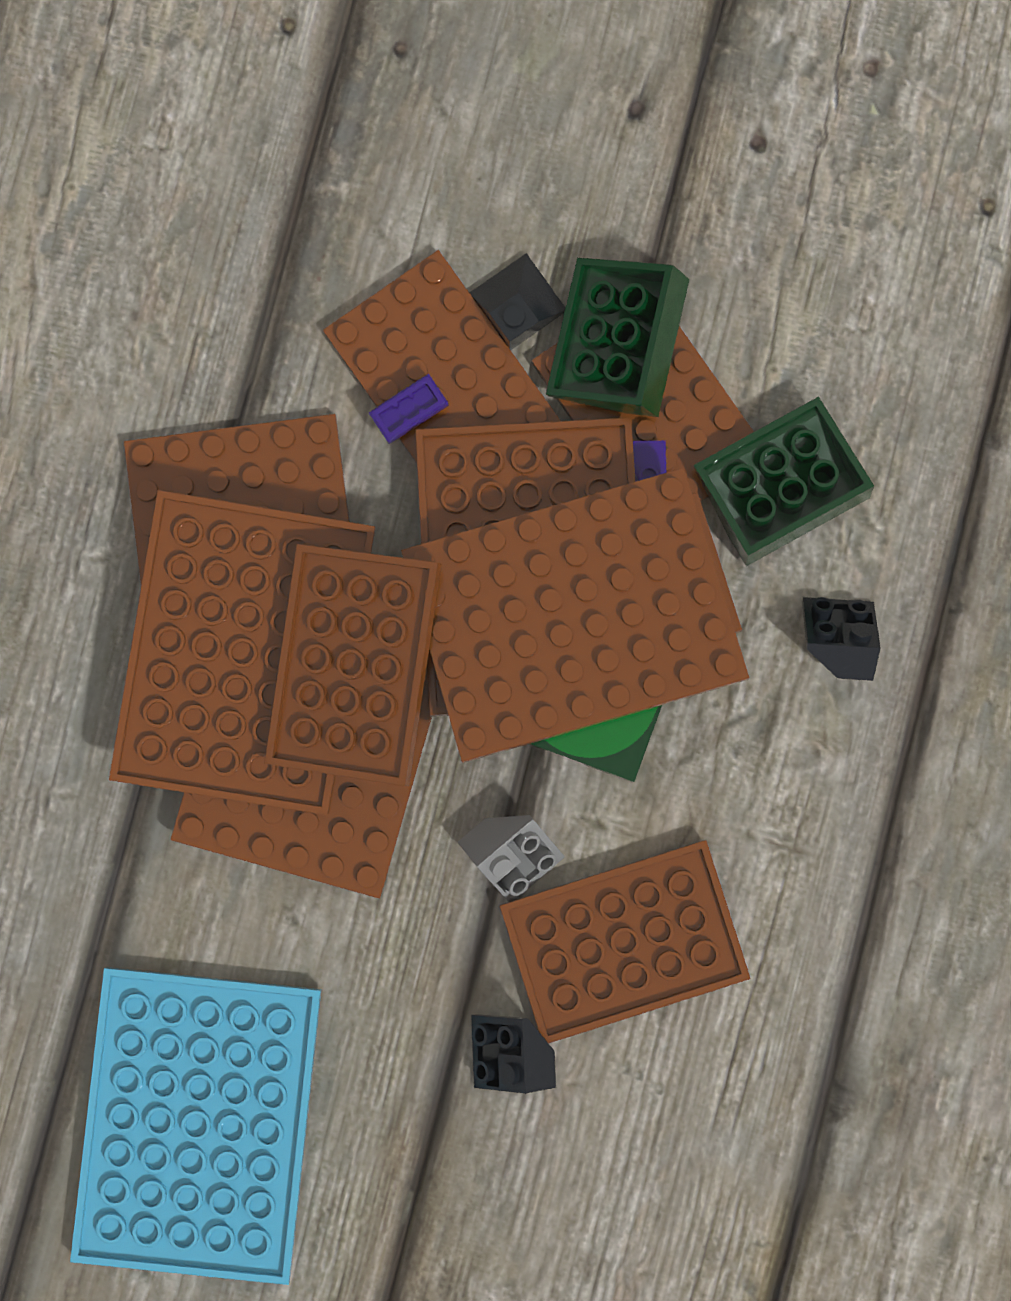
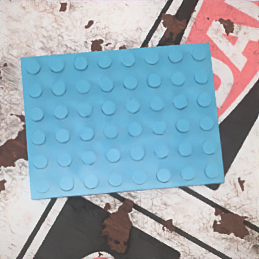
[70,967,322,1285]

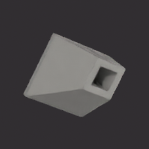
[458,815,565,902]

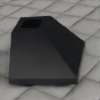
[802,597,881,681]
[471,1014,556,1094]

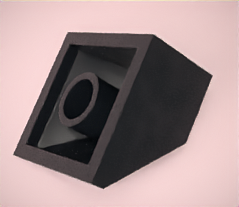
[470,253,566,350]

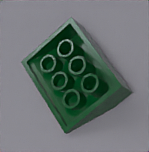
[546,257,690,417]
[694,396,874,566]

